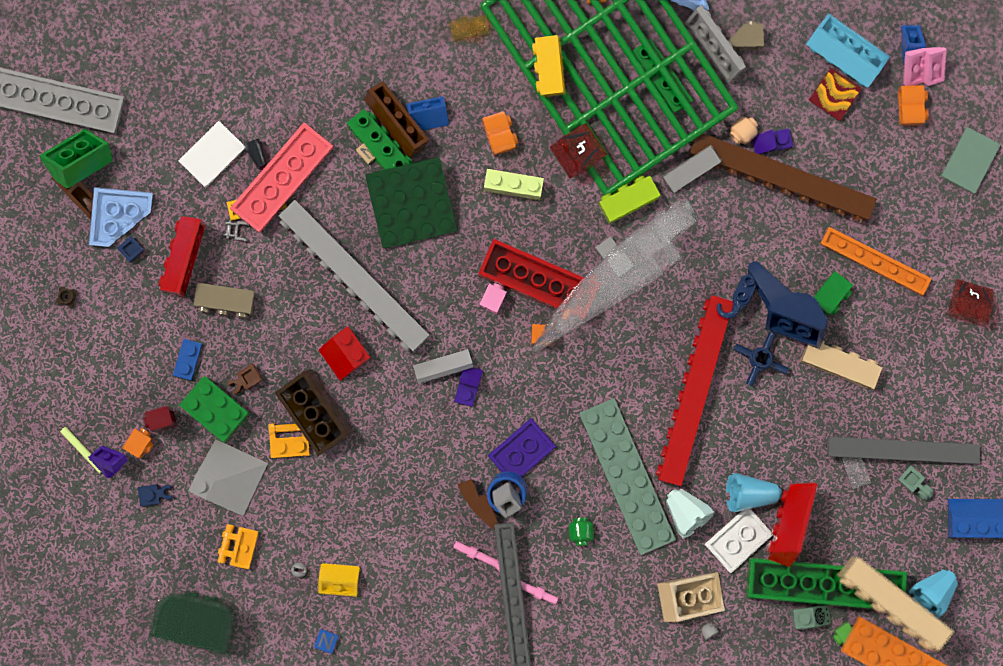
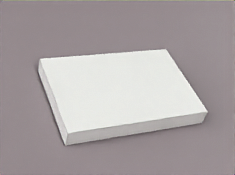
[179,121,246,188]
[705,509,773,573]

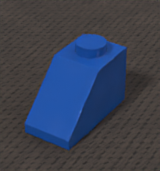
[901,25,926,64]

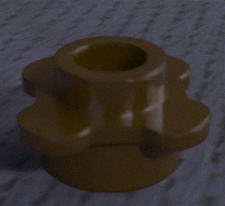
[56,286,78,308]

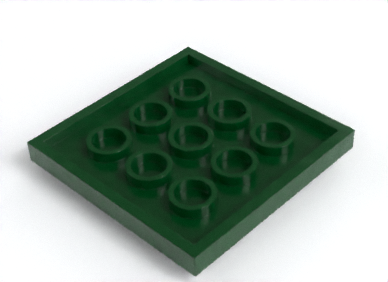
[365,157,457,249]

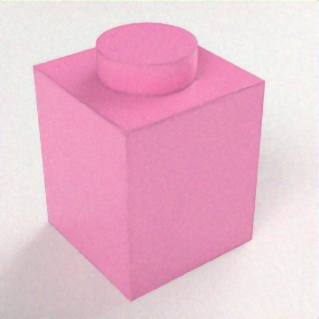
[479,283,507,314]

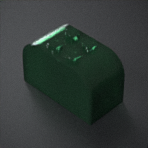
[149,591,237,654]

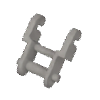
[223,220,250,242]

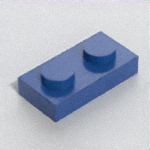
[173,339,203,381]

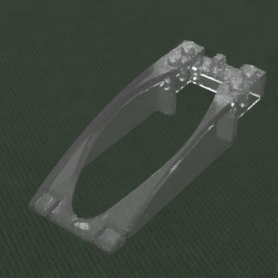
[532,200,700,353]

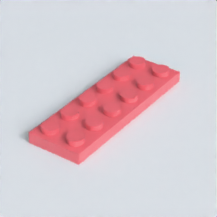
[230,123,334,233]

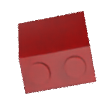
[318,326,371,381]

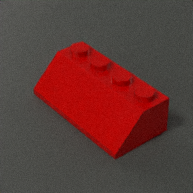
[158,216,206,298]
[767,483,818,567]

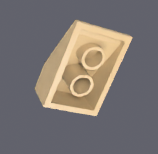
[657,572,725,622]

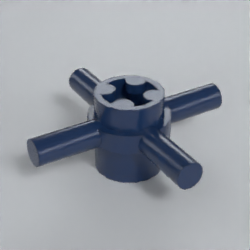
[733,331,789,387]

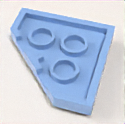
[89,187,153,247]

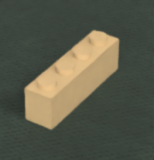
[800,341,883,390]

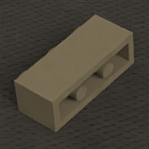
[193,283,256,318]

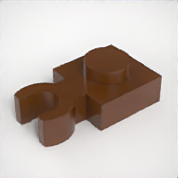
[227,364,263,394]

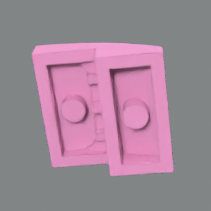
[903,47,947,86]

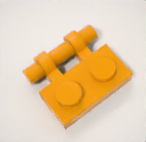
[217,524,259,569]

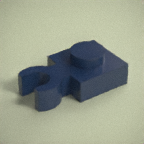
[137,484,173,507]

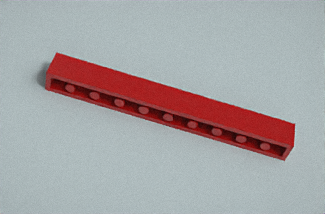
[655,295,733,487]

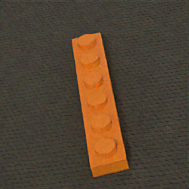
[820,227,932,296]

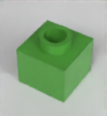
[833,622,852,646]

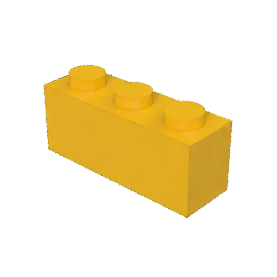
[532,35,566,97]

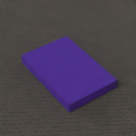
[488,418,556,485]

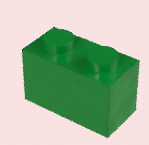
[814,271,853,316]

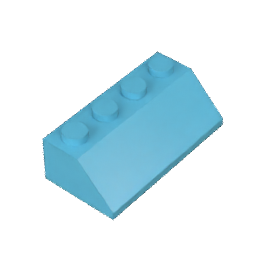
[806,13,890,88]

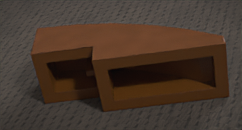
[51,177,93,220]
[458,479,498,530]

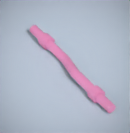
[453,541,558,604]

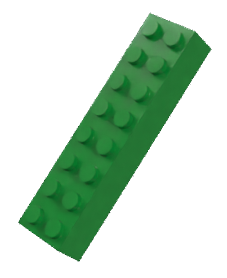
[745,558,907,608]

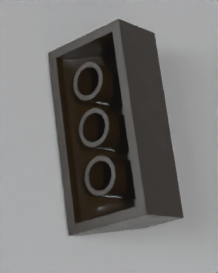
[275,369,355,456]

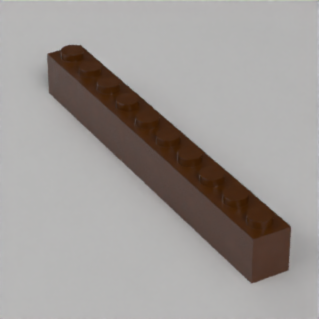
[689,134,877,224]

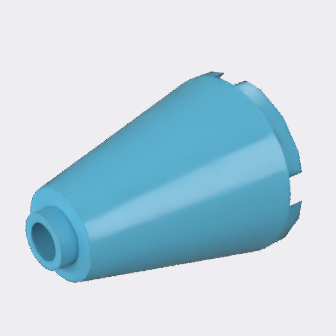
[726,473,782,512]

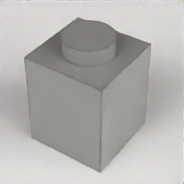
[493,482,522,518]

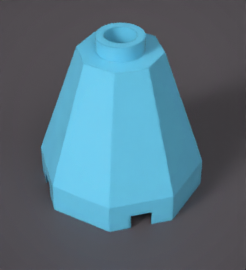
[908,570,958,619]

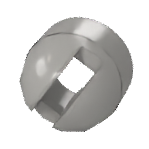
[291,562,307,578]
[702,623,719,640]

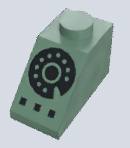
[790,604,831,629]

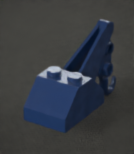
[717,261,828,349]

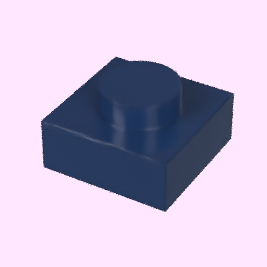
[117,236,145,263]

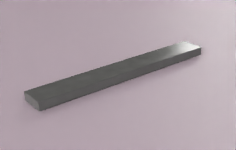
[827,437,980,464]
[494,522,531,666]

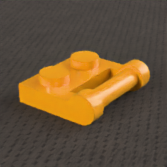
[269,423,310,458]

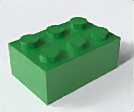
[179,376,250,443]

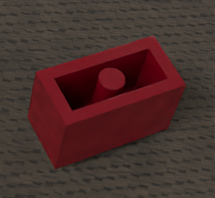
[143,406,178,433]

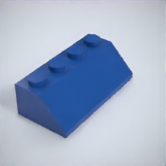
[948,499,1003,538]

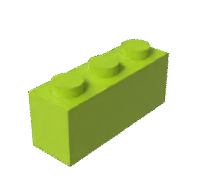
[598,175,661,224]

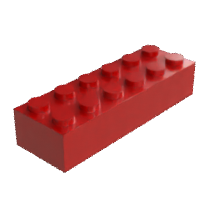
[478,239,599,322]

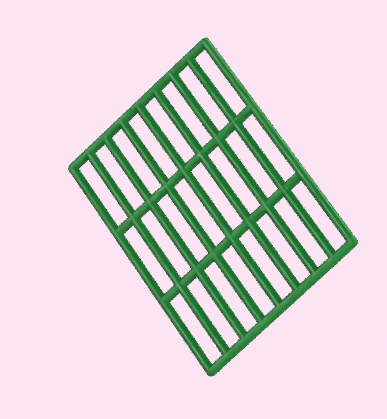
[480,0,738,195]

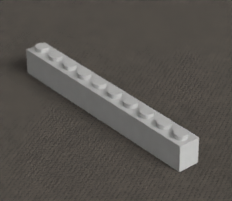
[279,200,430,353]

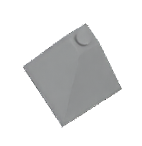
[188,440,268,516]

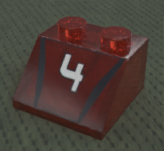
[549,123,607,179]
[946,279,993,326]

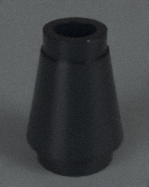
[245,138,267,168]

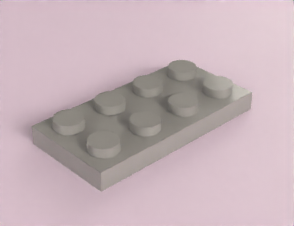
[685,5,746,84]

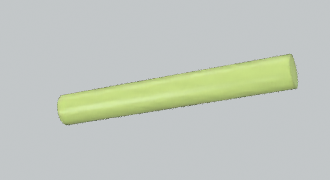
[60,427,101,474]

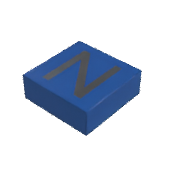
[314,629,339,654]

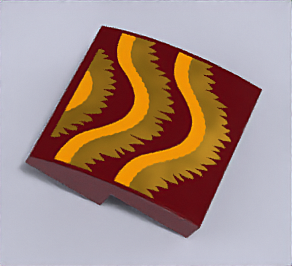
[809,68,862,121]

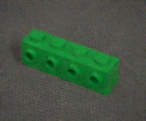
[632,38,693,115]
[347,109,413,170]

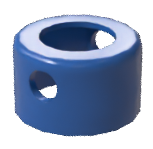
[487,471,527,513]

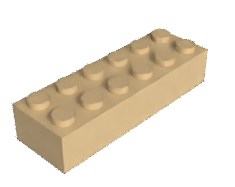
[837,557,954,651]

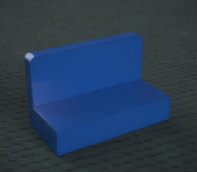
[406,96,449,130]

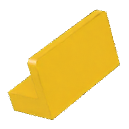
[318,563,360,597]

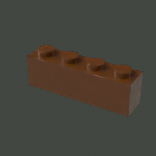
[364,81,429,158]

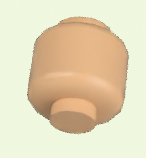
[729,116,758,145]

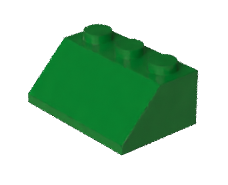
[39,129,112,189]

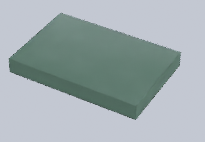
[940,127,1001,195]

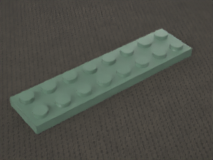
[579,398,676,555]

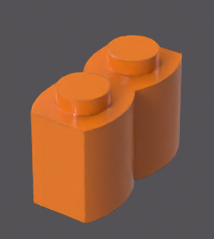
[898,85,928,126]
[482,111,518,156]

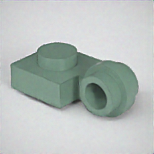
[897,465,934,501]

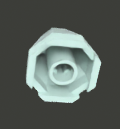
[666,489,714,539]

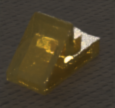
[449,15,490,41]

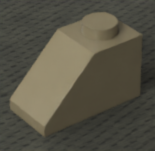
[728,21,764,51]

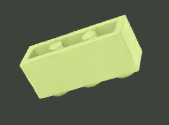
[484,169,544,200]

